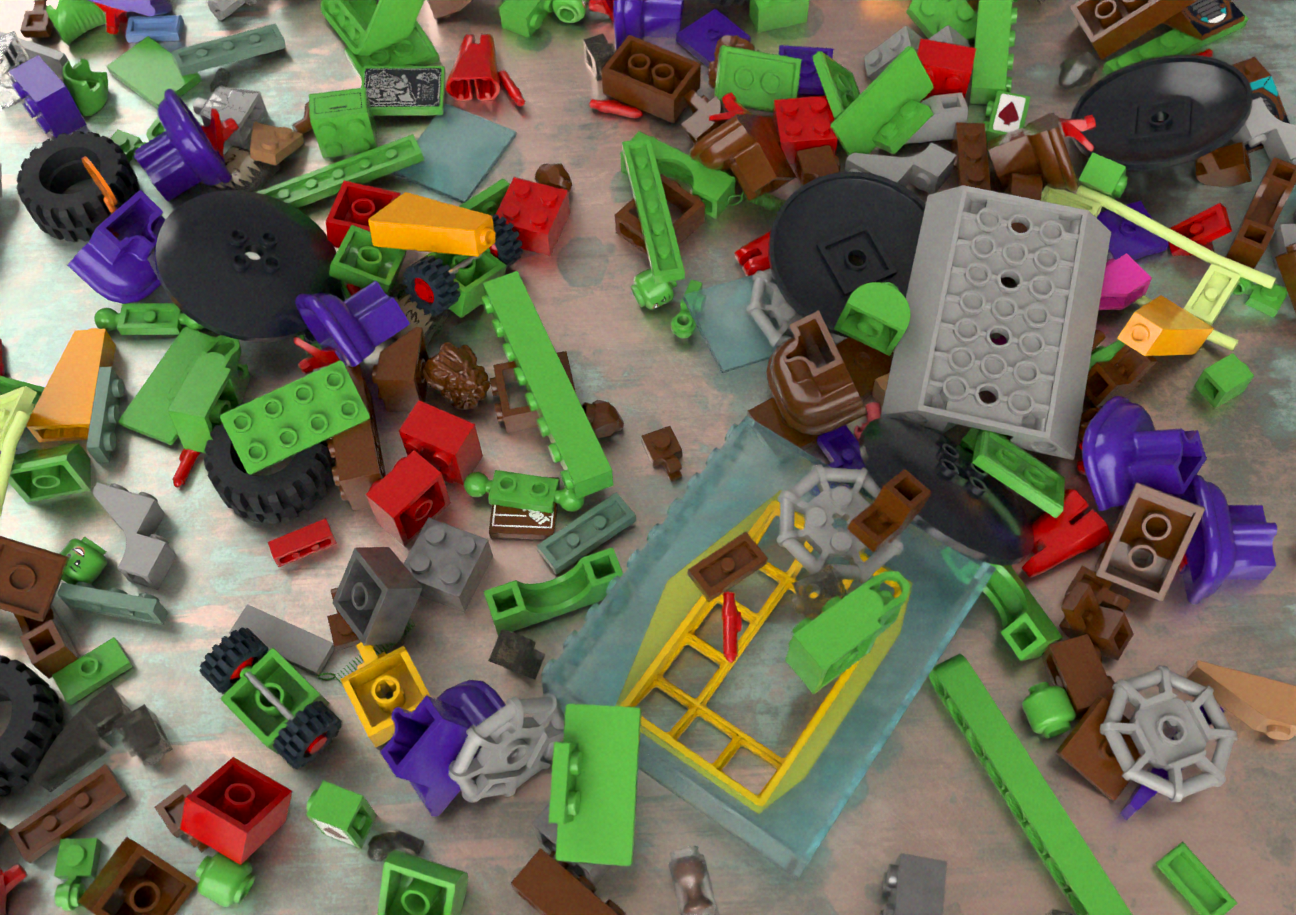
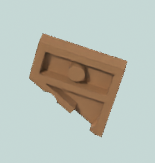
[250,122,304,165]

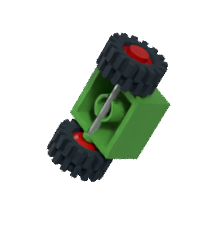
[403,214,523,318]
[199,627,342,769]

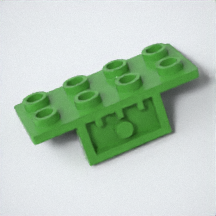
[831,46,933,156]
[119,327,234,445]
[220,361,370,475]
[549,704,642,866]

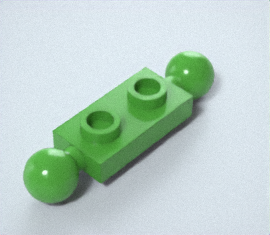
[94,303,205,335]
[464,470,585,513]

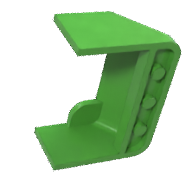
[321,0,425,57]

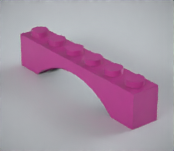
[991,253,1152,345]

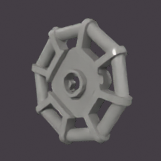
[746,268,847,348]
[777,464,904,584]
[1100,665,1238,802]
[448,693,565,803]

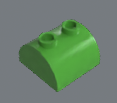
[329,225,407,296]
[834,282,911,356]
[377,850,468,915]

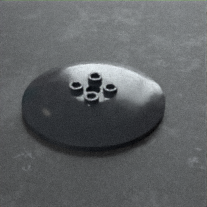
[1071,55,1253,170]
[768,172,926,338]
[155,190,342,342]
[859,417,1034,566]

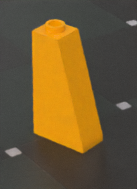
[368,192,496,256]
[1117,295,1214,356]
[26,328,116,442]

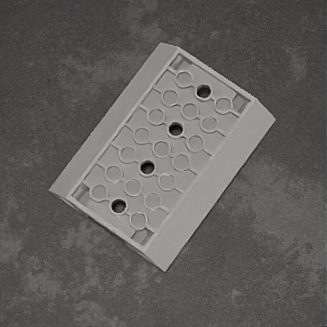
[880,185,1111,460]

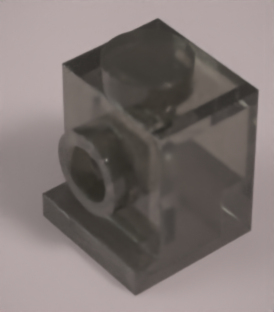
[583,34,617,81]
[790,564,848,620]
[489,628,546,680]
[112,704,173,766]

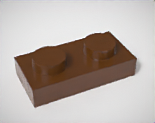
[688,532,768,602]

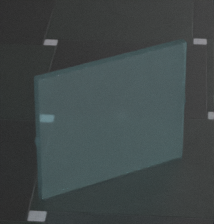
[393,104,517,204]
[683,275,793,374]

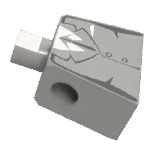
[193,87,267,148]

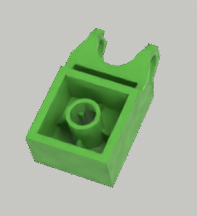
[168,335,250,454]
[785,571,911,694]

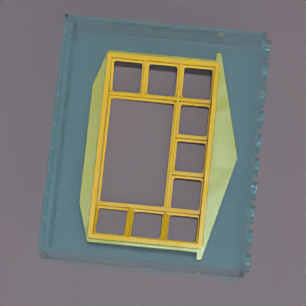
[541,416,996,881]

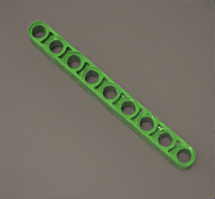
[928,654,1132,915]

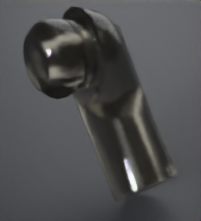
[210,68,231,94]
[367,829,424,862]

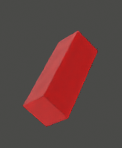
[267,518,337,567]

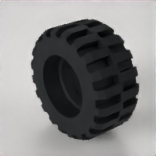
[16,131,140,242]
[204,399,336,523]
[0,655,64,797]

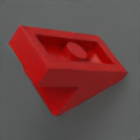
[1168,203,1232,256]

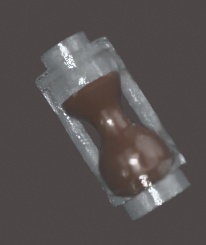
[668,846,719,915]

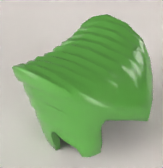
[46,0,106,45]
[61,58,108,116]

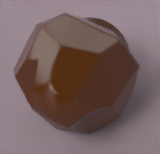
[535,164,572,193]
[582,400,624,438]

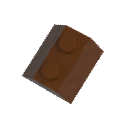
[372,327,431,413]
[78,836,197,915]

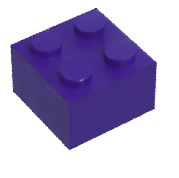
[9,55,87,139]

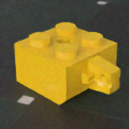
[340,642,431,748]

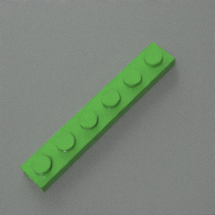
[1102,12,1249,75]
[256,134,425,208]
[622,138,685,284]

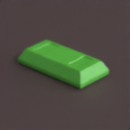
[1155,842,1238,915]

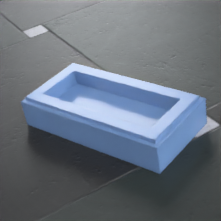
[125,15,184,43]

